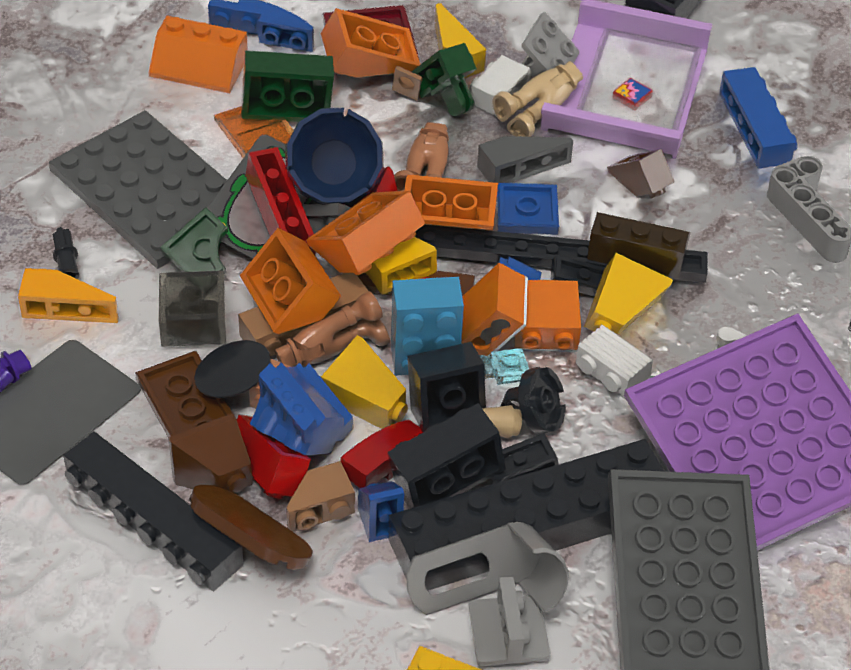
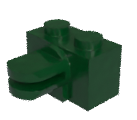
[411,43,477,116]

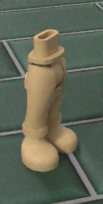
[492,61,583,137]

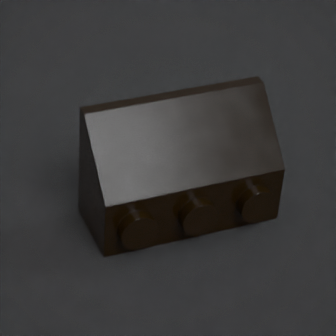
[587,212,691,280]

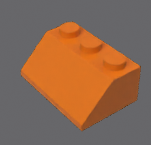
[149,16,248,93]
[404,174,498,230]
[306,191,425,275]
[240,228,341,334]

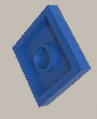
[497,183,559,235]

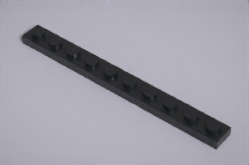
[414,224,708,283]

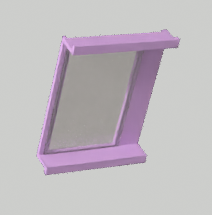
[540,0,712,159]

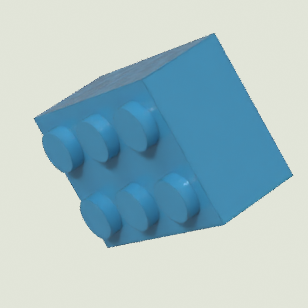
[391,277,464,376]

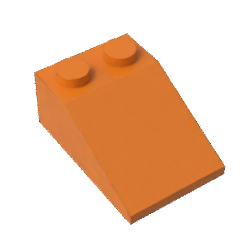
[321,8,420,78]

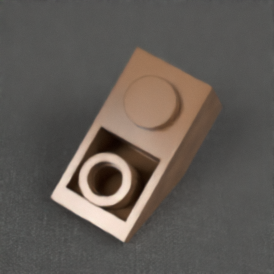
[286,461,355,532]

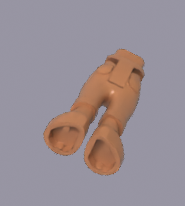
[394,122,449,191]
[275,292,390,367]

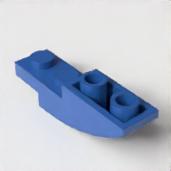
[208,0,314,52]

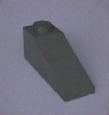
[477,136,573,183]

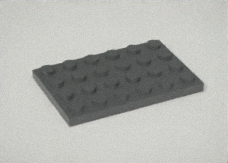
[49,110,227,269]
[608,469,770,670]

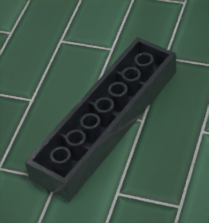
[388,439,664,591]

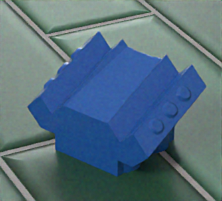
[250,362,353,456]

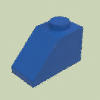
[358,481,404,542]

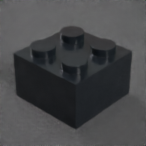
[407,342,486,432]

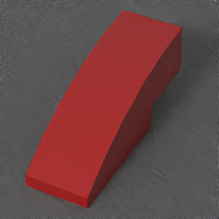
[341,420,423,488]

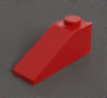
[237,414,311,499]

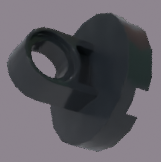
[501,367,566,434]

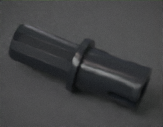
[53,227,79,279]

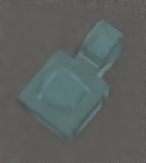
[480,348,529,385]

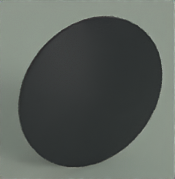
[194,340,271,398]

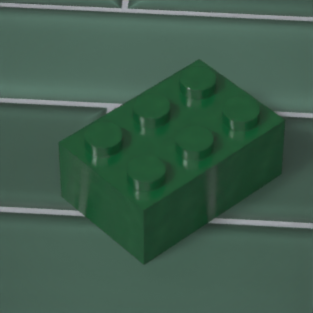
[241,50,334,122]

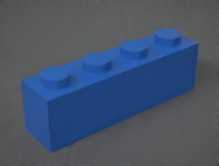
[719,67,797,169]

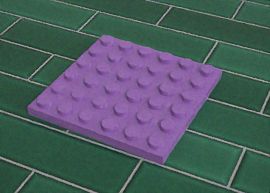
[624,313,851,551]

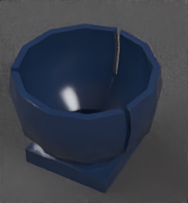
[285,108,384,206]

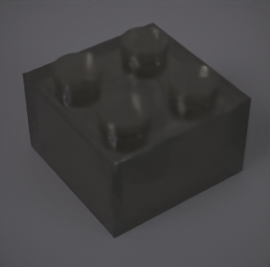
[158,271,227,347]

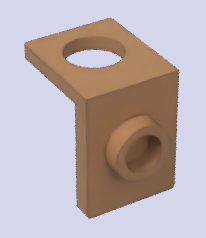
[392,66,422,101]

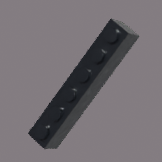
[63,431,244,592]

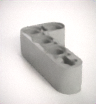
[767,156,851,263]

